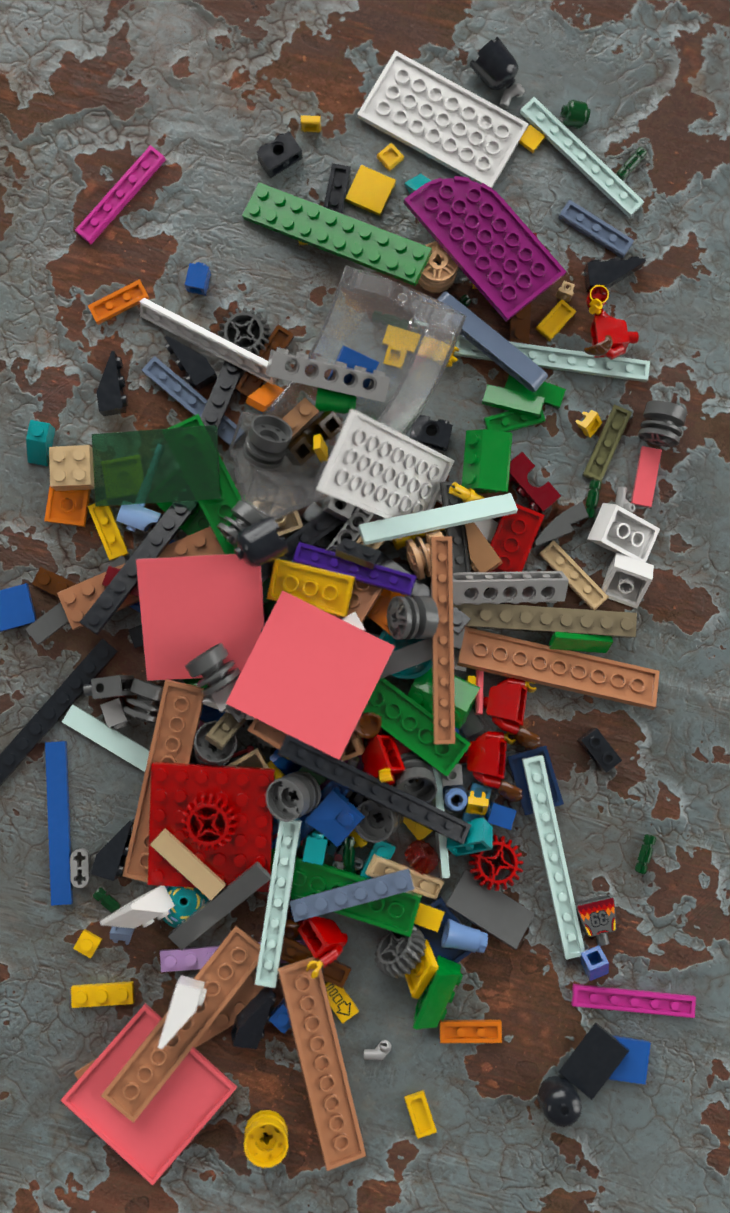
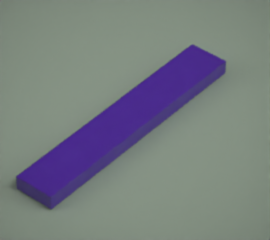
[293,542,417,597]

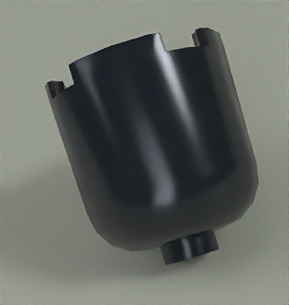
[469,37,518,91]
[234,516,288,567]
[537,1076,582,1128]

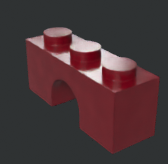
[509,452,561,514]

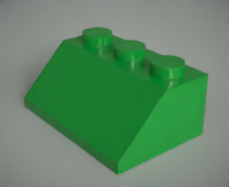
[462,429,512,494]
[408,667,480,729]
[413,955,463,1030]

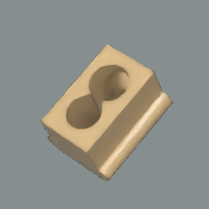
[556,281,575,302]

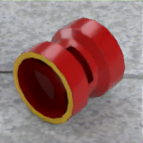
[586,285,609,308]

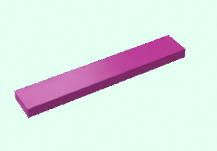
[75,145,166,245]
[571,984,696,1018]

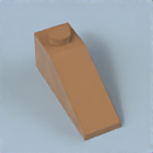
[465,522,503,572]

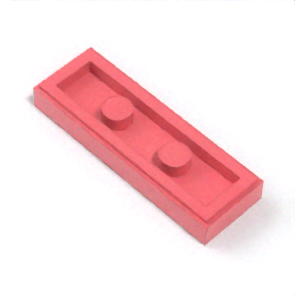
[631,446,662,508]

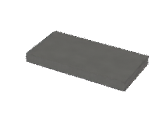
[445,870,535,950]

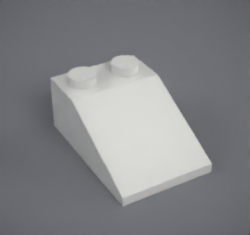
[587,503,660,563]
[100,886,175,928]
[158,975,207,1049]

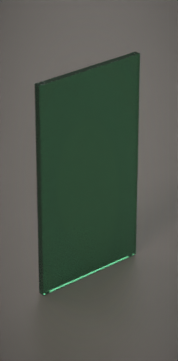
[92,425,221,507]

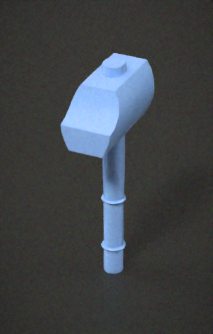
[116,444,166,532]

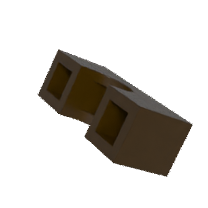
[286,411,344,466]

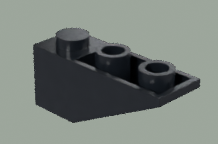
[584,256,646,292]
[165,336,218,391]
[96,351,128,416]
[90,819,135,881]
[231,986,276,1049]

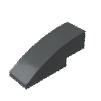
[533,502,589,548]

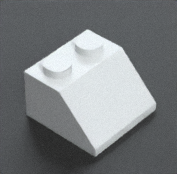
[601,552,654,609]

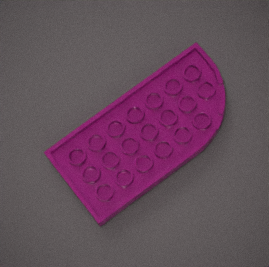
[403,176,566,321]

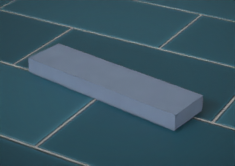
[558,200,634,259]

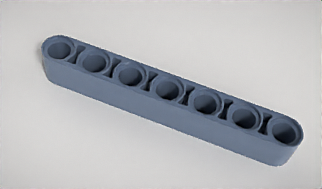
[431,291,548,392]

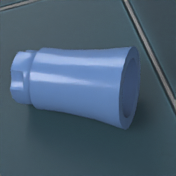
[443,785,468,811]
[441,919,488,953]

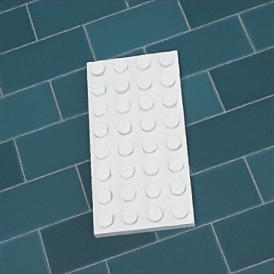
[357,51,528,188]
[316,409,455,518]

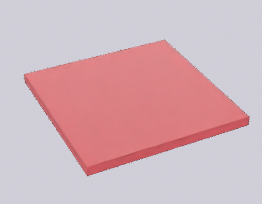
[136,554,265,681]
[226,590,395,760]
[60,1003,237,1186]

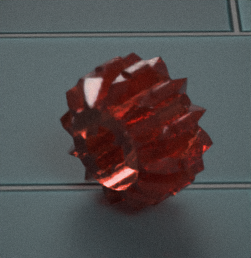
[404,839,440,875]

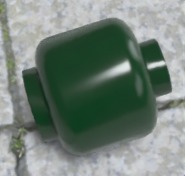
[560,100,591,129]

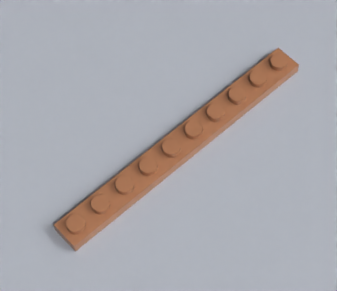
[430,536,455,744]

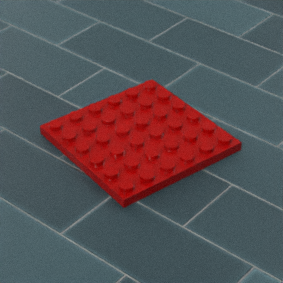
[148,762,275,892]

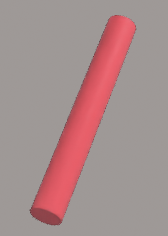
[475,670,484,715]

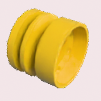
[244,1110,288,1168]

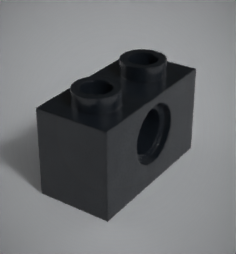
[257,131,303,178]
[409,415,453,452]
[577,728,622,773]

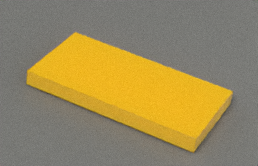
[267,559,355,617]

